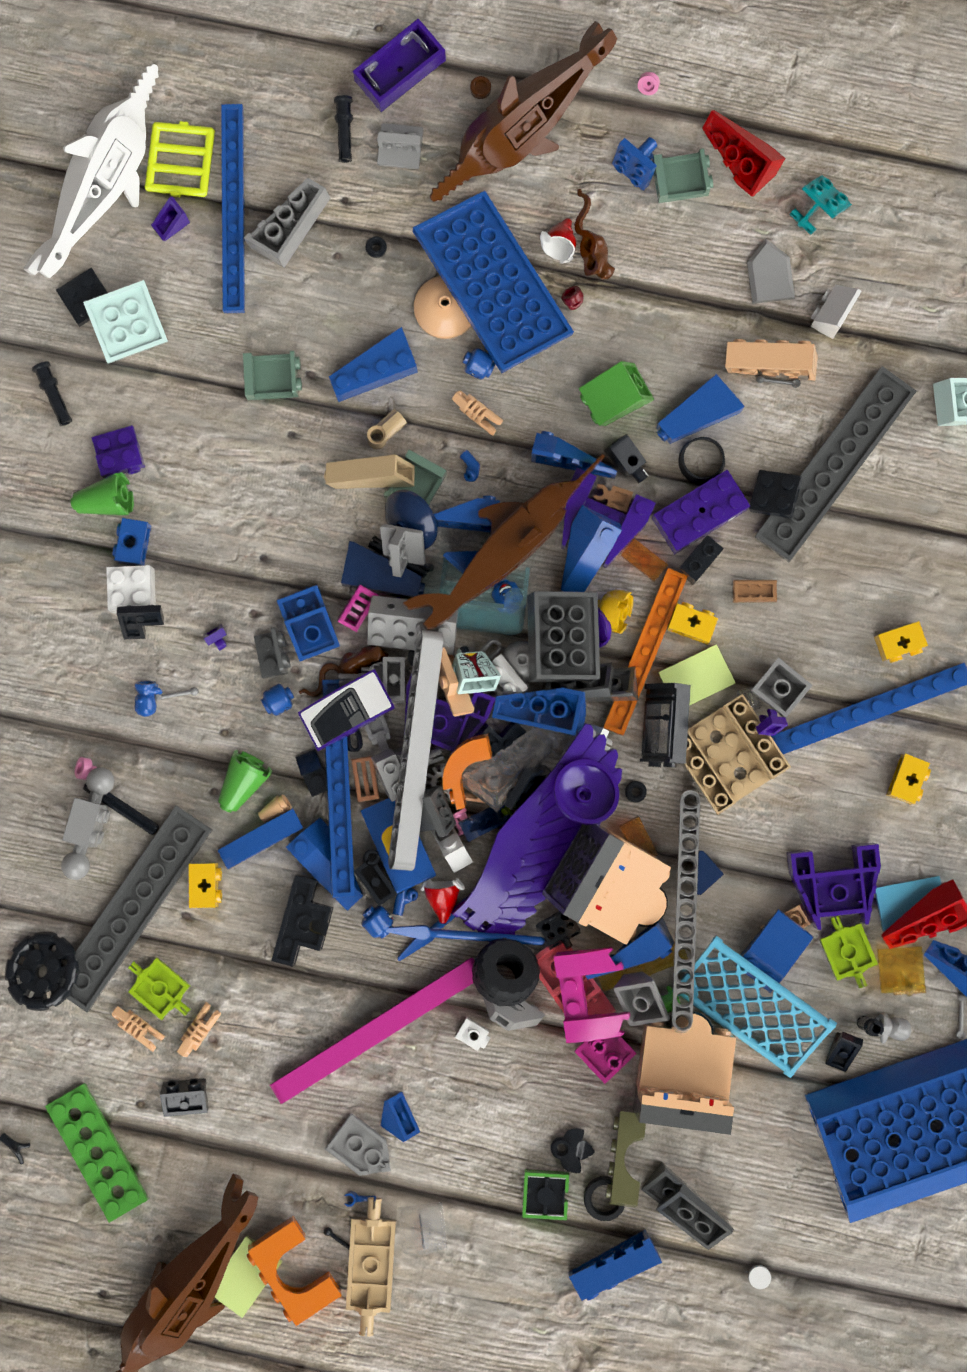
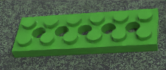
[45,1083,149,1223]

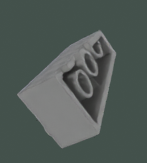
[244,178,330,268]

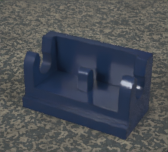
[459,804,511,842]

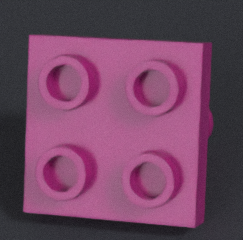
[574,1036,637,1084]

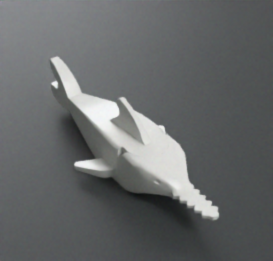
[24,64,159,278]

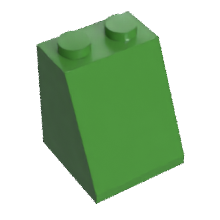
[579,361,654,426]

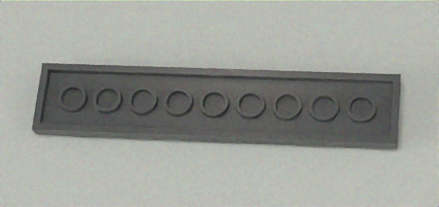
[755,366,917,562]
[60,805,212,1012]

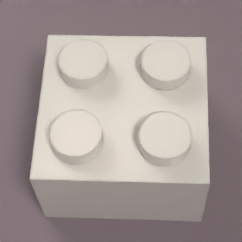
[106,565,156,614]

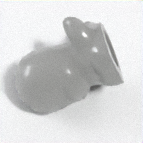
[875,1012,911,1044]

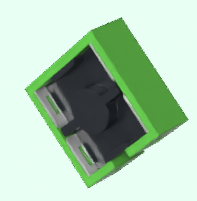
[522,1169,569,1220]

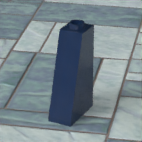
[341,541,426,599]

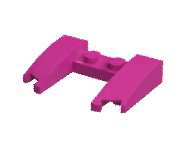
[554,947,630,1043]

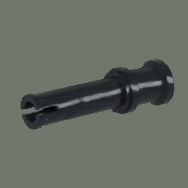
[334,95,353,163]
[32,361,72,426]

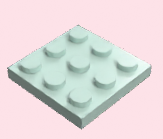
[83,280,168,364]

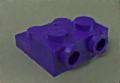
[91,425,145,478]

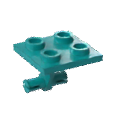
[789,175,852,235]

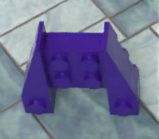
[561,468,656,568]
[404,674,496,755]
[786,842,881,930]

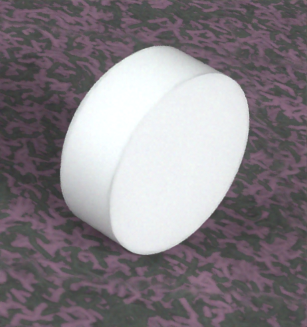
[748,1265,771,1289]

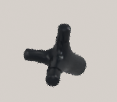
[0,1133,31,1165]

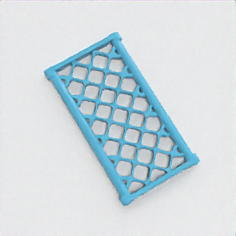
[672,936,837,1078]

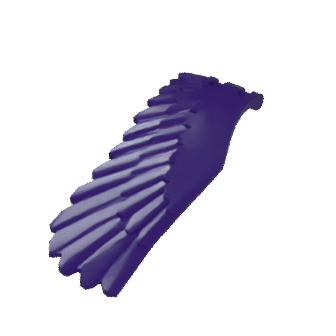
[451,723,622,943]

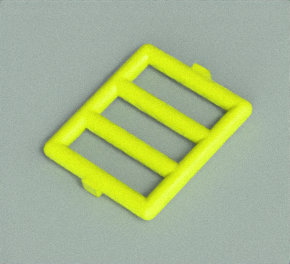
[145,121,215,198]

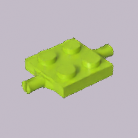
[819,915,878,989]
[128,957,191,1020]

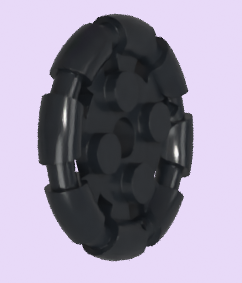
[5,931,79,1011]

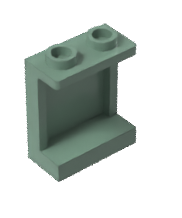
[652,148,713,203]
[243,351,302,401]
[383,450,447,505]

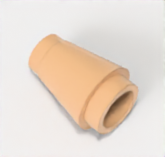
[258,795,292,823]

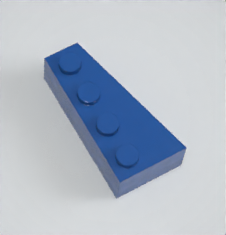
[329,327,418,402]
[568,1229,662,1301]

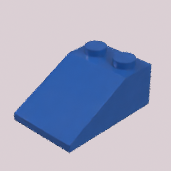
[434,496,500,533]
[735,909,814,993]

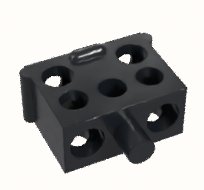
[536,911,581,950]

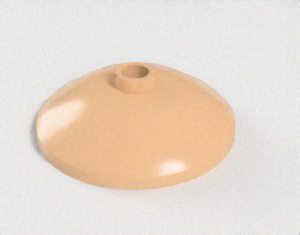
[414,276,471,339]

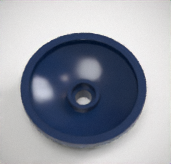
[385,490,438,550]

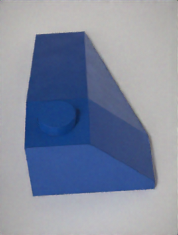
[531,431,617,479]
[561,505,622,592]

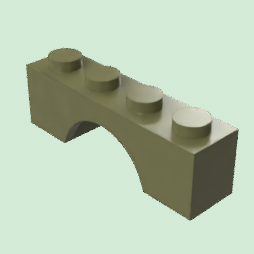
[606,1111,646,1208]

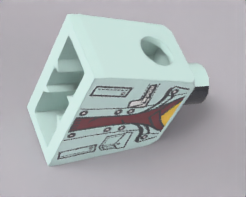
[452,646,501,694]

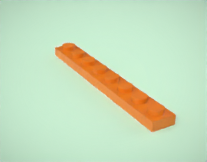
[603,568,688,736]

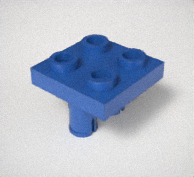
[612,137,657,191]

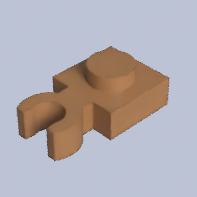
[593,484,633,514]

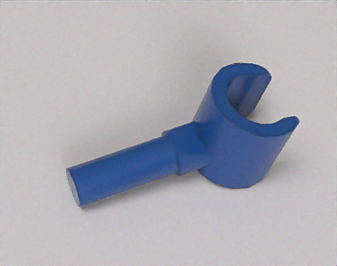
[344,1191,376,1207]

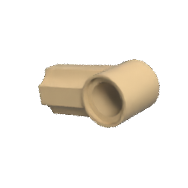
[367,409,407,450]

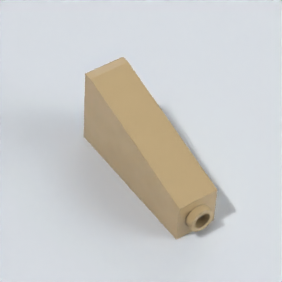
[324,454,415,489]

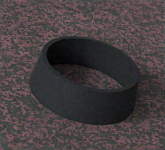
[678,437,725,484]

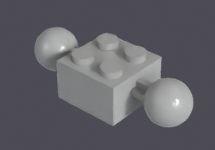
[61,767,115,880]

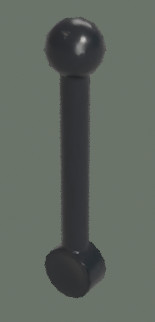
[323,1227,350,1250]

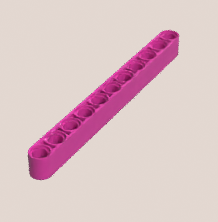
[269,957,475,1104]

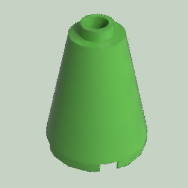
[70,472,134,516]
[218,750,272,813]

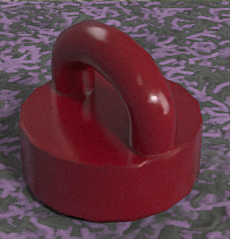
[561,286,584,310]

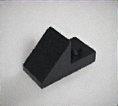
[295,749,327,797]
[825,1031,863,1072]

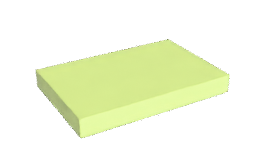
[658,644,736,706]
[215,1235,283,1318]

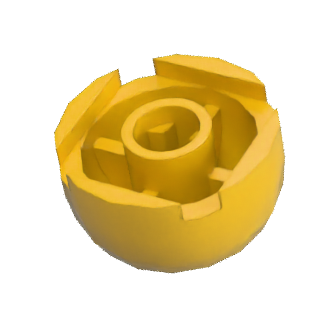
[598,589,634,634]

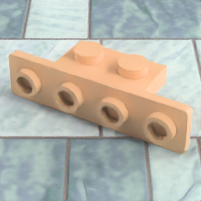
[439,647,474,716]

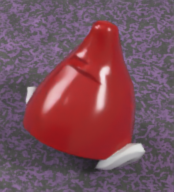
[540,218,576,264]
[420,877,465,924]

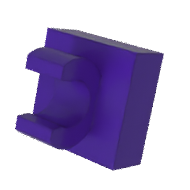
[203,624,227,651]
[756,709,788,736]

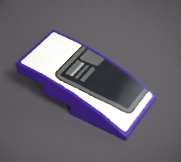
[298,669,395,751]

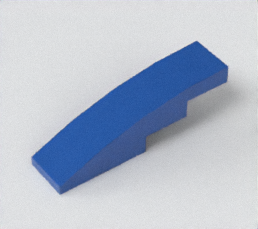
[218,809,304,870]

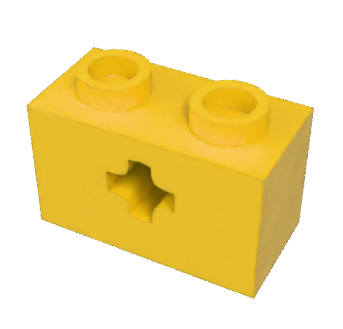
[667,602,718,645]
[874,621,928,663]
[886,754,931,805]
[189,863,222,908]

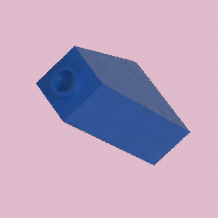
[656,374,745,444]

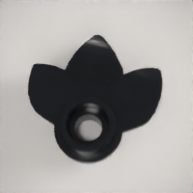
[550,1128,595,1173]

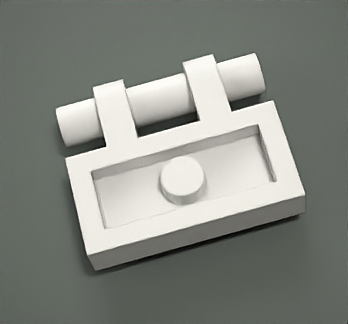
[492,654,528,697]

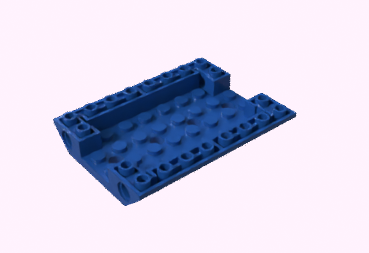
[805,1039,967,1223]

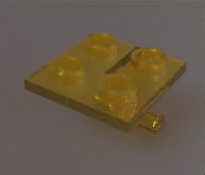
[877,946,926,997]

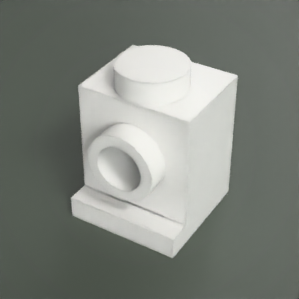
[455,1017,491,1051]

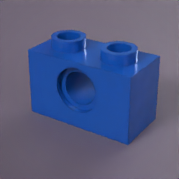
[112,518,151,566]

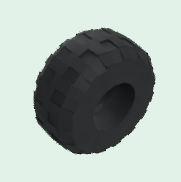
[472,938,540,1007]

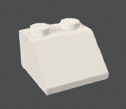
[811,284,861,339]

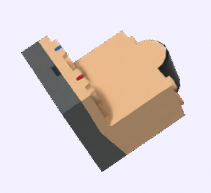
[542,824,671,945]
[633,1009,736,1135]

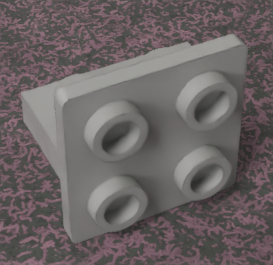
[377,123,423,169]
[380,524,426,577]

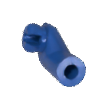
[460,450,480,482]
[392,888,418,916]

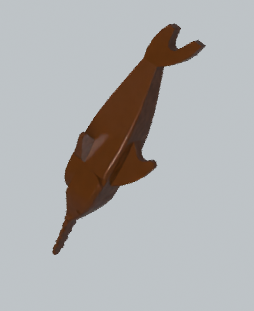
[429,21,617,202]
[403,454,605,630]
[116,1173,258,1372]

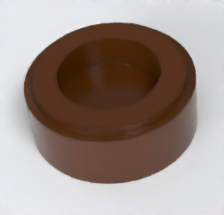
[470,76,491,99]

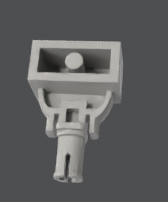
[339,657,405,704]
[371,747,444,802]

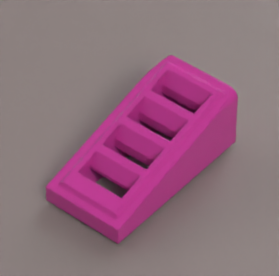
[337,584,379,632]

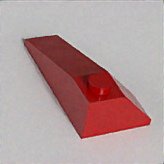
[702,110,786,197]
[881,879,967,949]

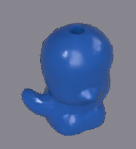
[134,681,163,717]

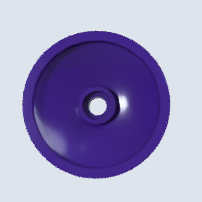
[554,759,619,825]

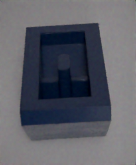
[697,851,724,895]

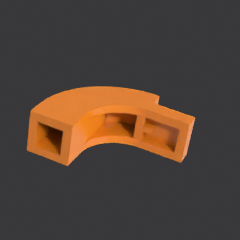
[443,734,492,810]

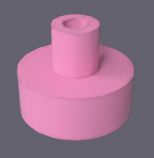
[638,72,660,95]
[75,757,97,780]

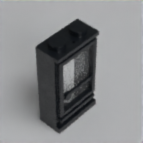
[640,683,691,768]

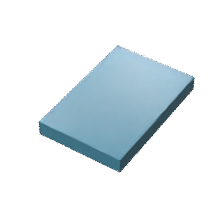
[875,876,941,931]

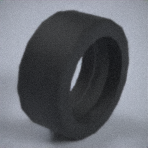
[584,1176,625,1221]

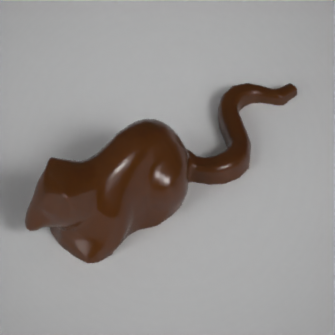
[574,189,615,280]
[299,645,389,697]

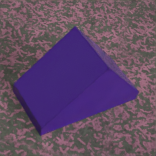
[151,196,190,242]

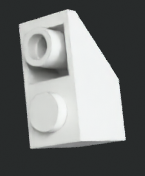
[431,827,473,873]

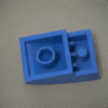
[276,585,340,661]

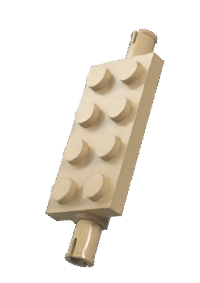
[346,1197,396,1337]

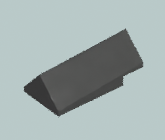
[545,662,638,702]
[641,1162,734,1250]

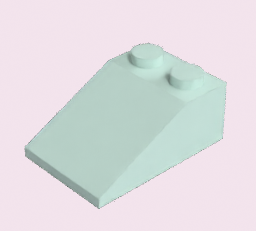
[933,378,967,426]

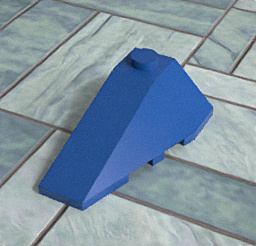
[492,688,586,736]
[286,817,363,911]
[586,917,674,979]
[924,940,967,997]

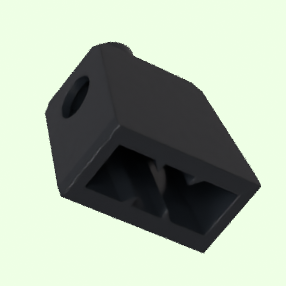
[603,434,649,484]

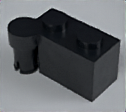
[354,849,397,907]

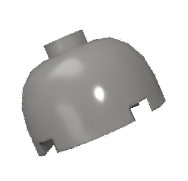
[502,641,529,684]

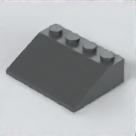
[527,591,600,682]

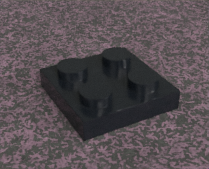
[56,267,108,327]
[749,470,802,519]
[504,766,550,810]

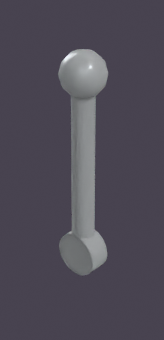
[155,687,199,700]
[956,993,967,1039]

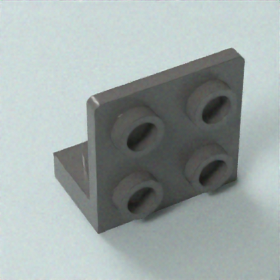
[254,627,291,679]
[419,785,456,837]

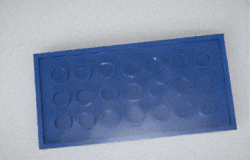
[412,191,574,374]

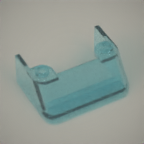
[439,558,530,635]

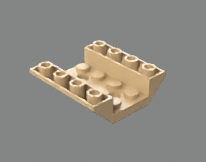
[684,694,791,815]

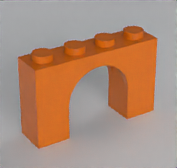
[247,1216,342,1326]

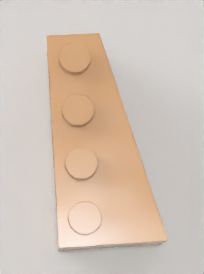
[725,339,818,381]

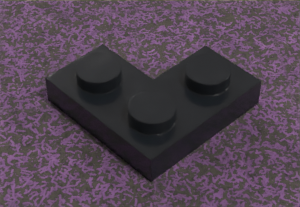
[116,605,164,640]
[473,722,529,767]

